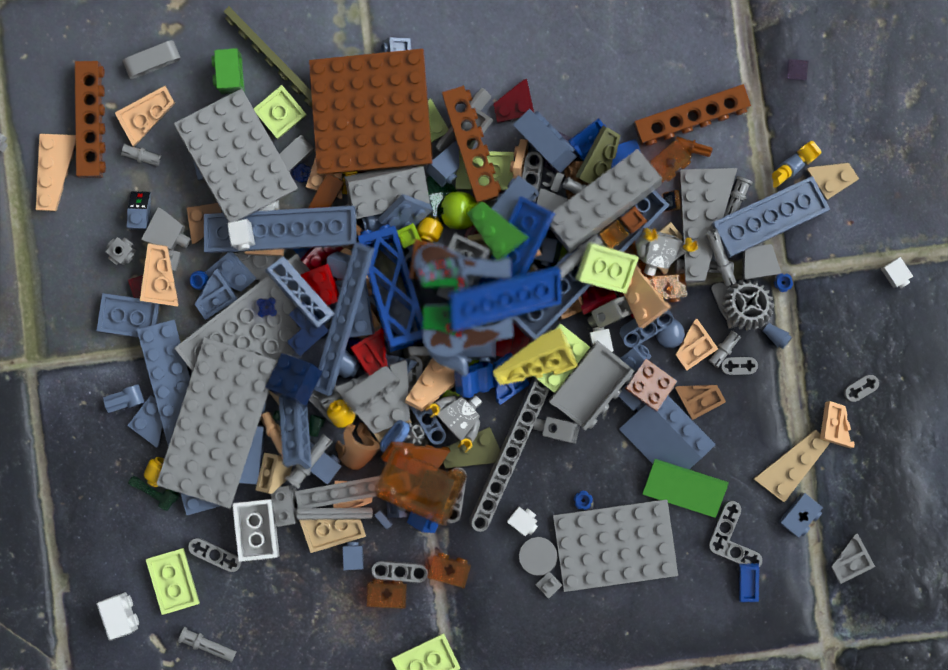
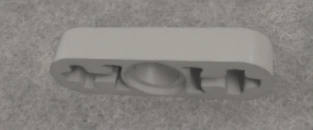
[188,538,242,572]

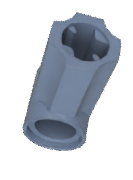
[103,384,145,413]

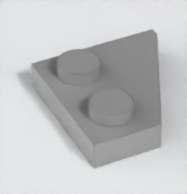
[831,534,875,584]

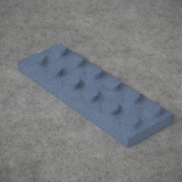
[712,176,830,258]

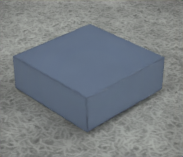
[375,509,393,529]

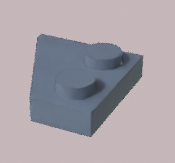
[205,252,256,292]
[127,395,163,448]

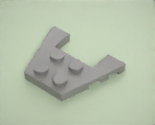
[335,359,410,434]

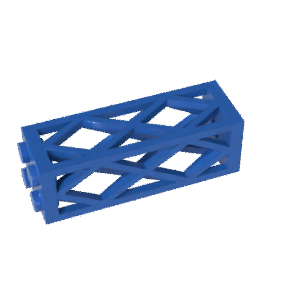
[357,225,424,352]

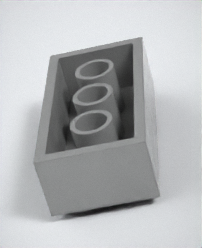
[344,165,430,219]

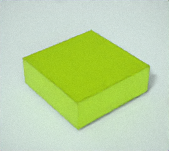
[397,223,421,249]

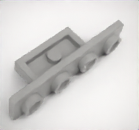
[436,88,493,153]

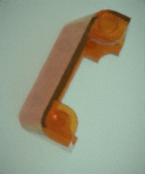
[375,445,467,526]

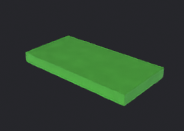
[643,459,728,518]

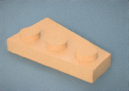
[115,86,175,147]
[140,243,179,306]
[405,358,455,411]

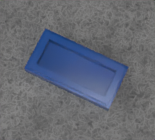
[739,563,759,602]

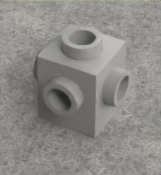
[106,237,136,265]

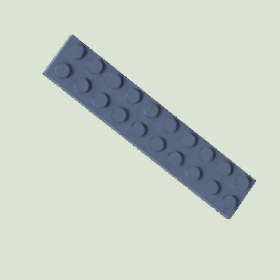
[137,320,221,515]

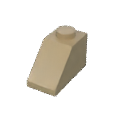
[256,453,292,494]

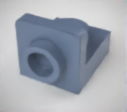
[380,37,411,53]

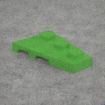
[467,202,530,259]

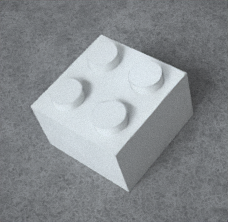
[97,592,139,640]

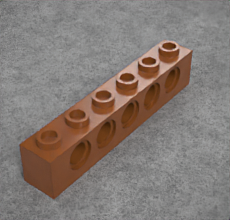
[75,61,106,178]
[633,84,751,146]
[442,85,501,204]

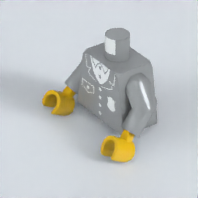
[635,228,698,276]
[425,395,483,453]

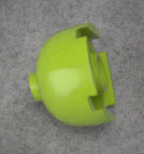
[441,191,478,230]

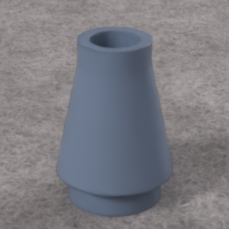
[762,323,792,349]

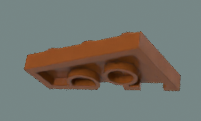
[381,441,450,478]

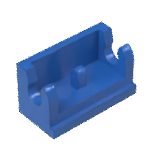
[568,118,607,161]

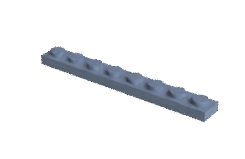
[314,243,374,396]

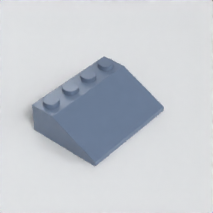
[619,396,716,469]

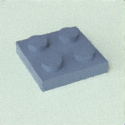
[379,194,433,230]

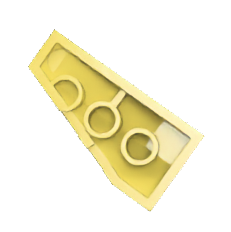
[493,328,578,385]

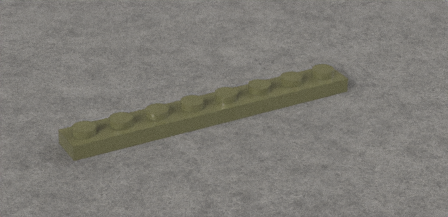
[224,6,313,108]

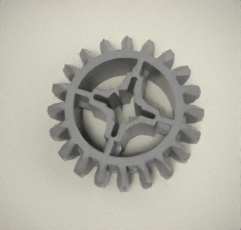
[722,279,774,331]

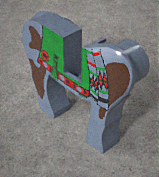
[414,243,513,377]

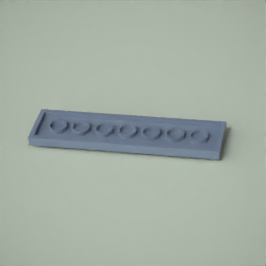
[204,206,357,253]

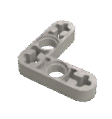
[709,501,762,567]

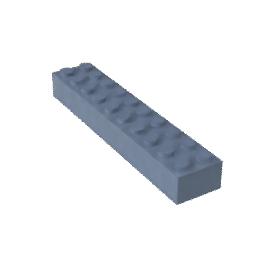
[512,190,669,342]

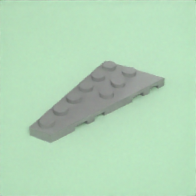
[680,168,738,283]

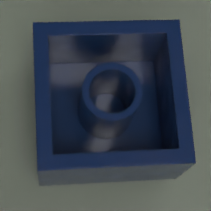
[265,353,322,406]

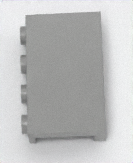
[549,340,634,431]

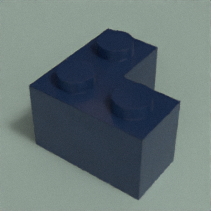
[287,302,329,356]

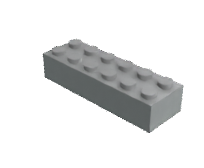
[549,149,662,254]

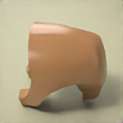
[335,422,380,470]

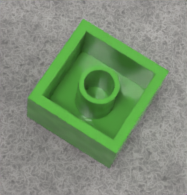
[211,48,244,94]

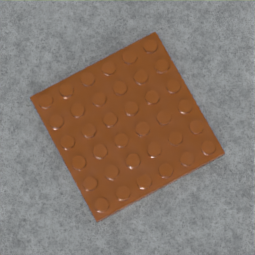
[309,48,433,175]

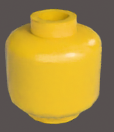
[417,215,443,243]
[327,399,355,428]
[144,457,164,487]

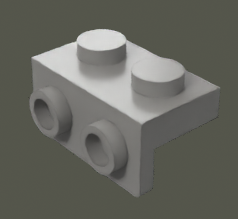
[271,484,300,527]

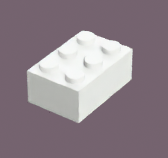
[233,499,280,562]

